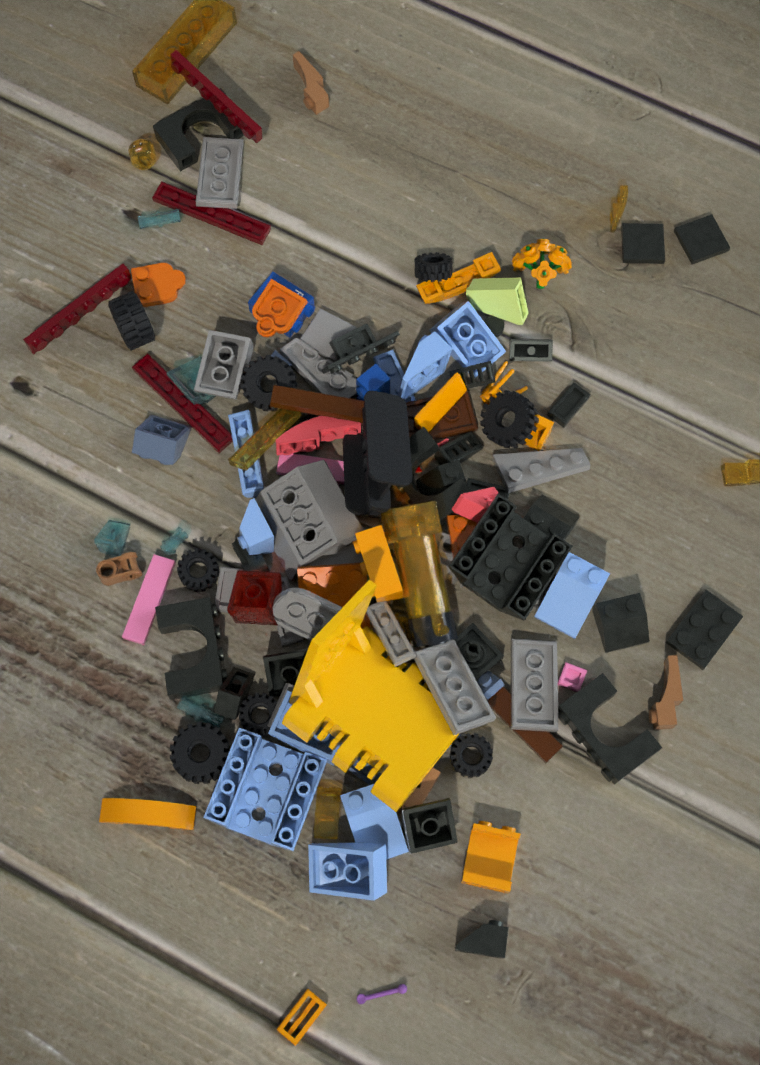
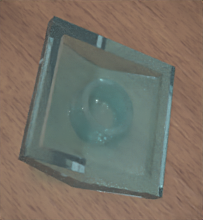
[167,356,216,405]

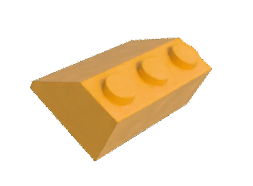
[352,525,404,602]

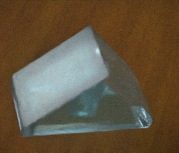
[94,520,130,556]

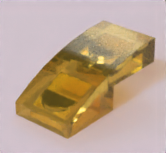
[609,185,628,232]
[721,459,760,486]
[314,786,341,839]

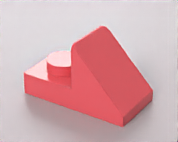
[452,487,498,523]

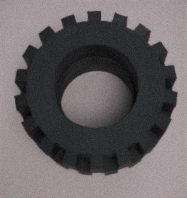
[108,291,155,351]

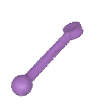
[357,984,407,1004]

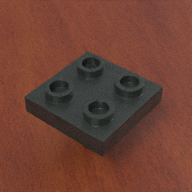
[454,623,504,681]

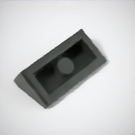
[509,339,553,362]

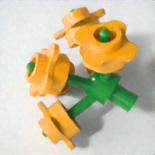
[512,238,572,289]

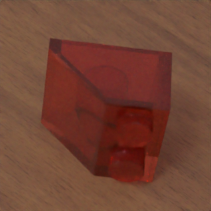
[227,570,282,626]

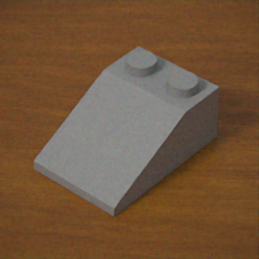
[194,330,254,400]

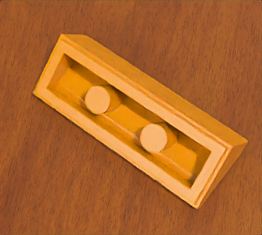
[413,372,467,432]

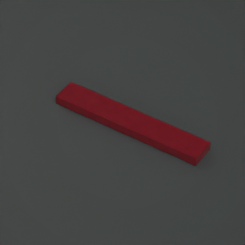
[152,181,271,245]
[132,353,233,453]

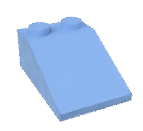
[429,301,506,378]
[397,332,453,401]
[534,552,610,639]
[268,691,342,766]
[340,784,409,860]
[308,842,387,901]

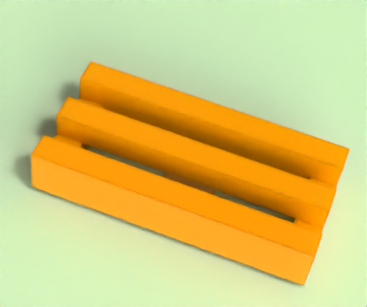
[276,989,327,1046]

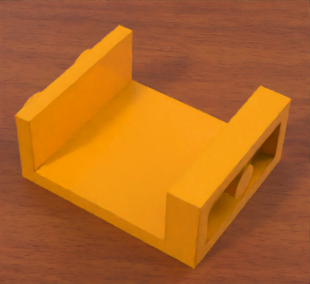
[461,821,521,894]

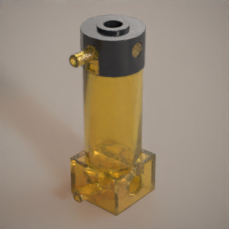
[381,501,458,647]

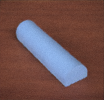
[228,410,265,498]

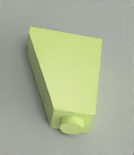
[466,277,528,325]

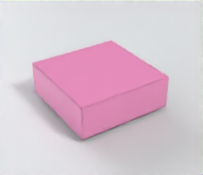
[558,662,587,692]

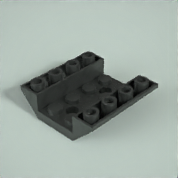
[448,493,573,621]

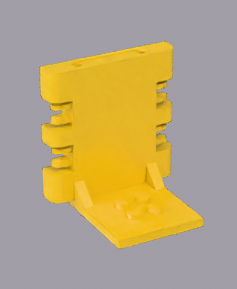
[282,580,459,812]

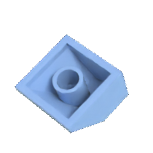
[237,498,274,555]

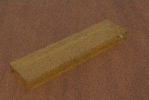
[228,409,301,471]

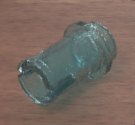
[160,527,188,556]

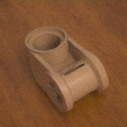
[96,552,142,586]

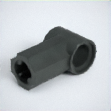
[232,539,270,582]

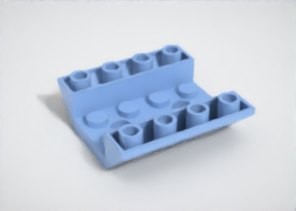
[203,728,328,851]

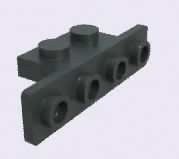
[322,323,400,374]

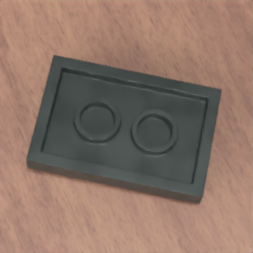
[666,590,743,670]

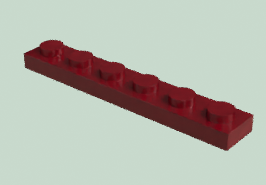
[170,50,262,144]
[23,263,132,355]

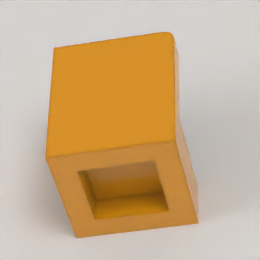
[525,414,554,451]

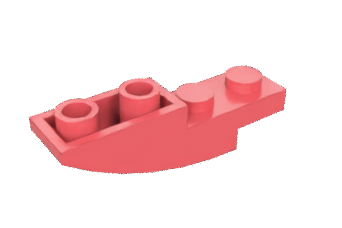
[275,416,361,456]

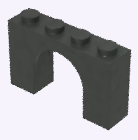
[153,88,244,172]
[397,427,472,530]
[155,597,227,700]
[558,673,662,785]

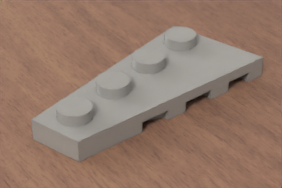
[280,338,357,399]
[492,448,591,493]

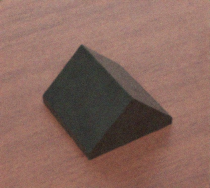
[263,649,308,697]

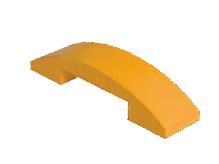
[416,252,501,304]
[99,798,197,831]

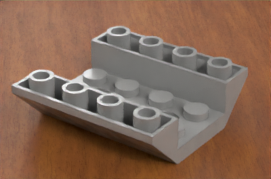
[256,460,364,582]

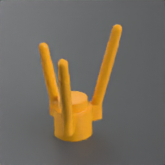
[480,361,528,405]

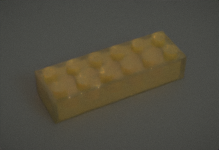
[132,0,237,105]

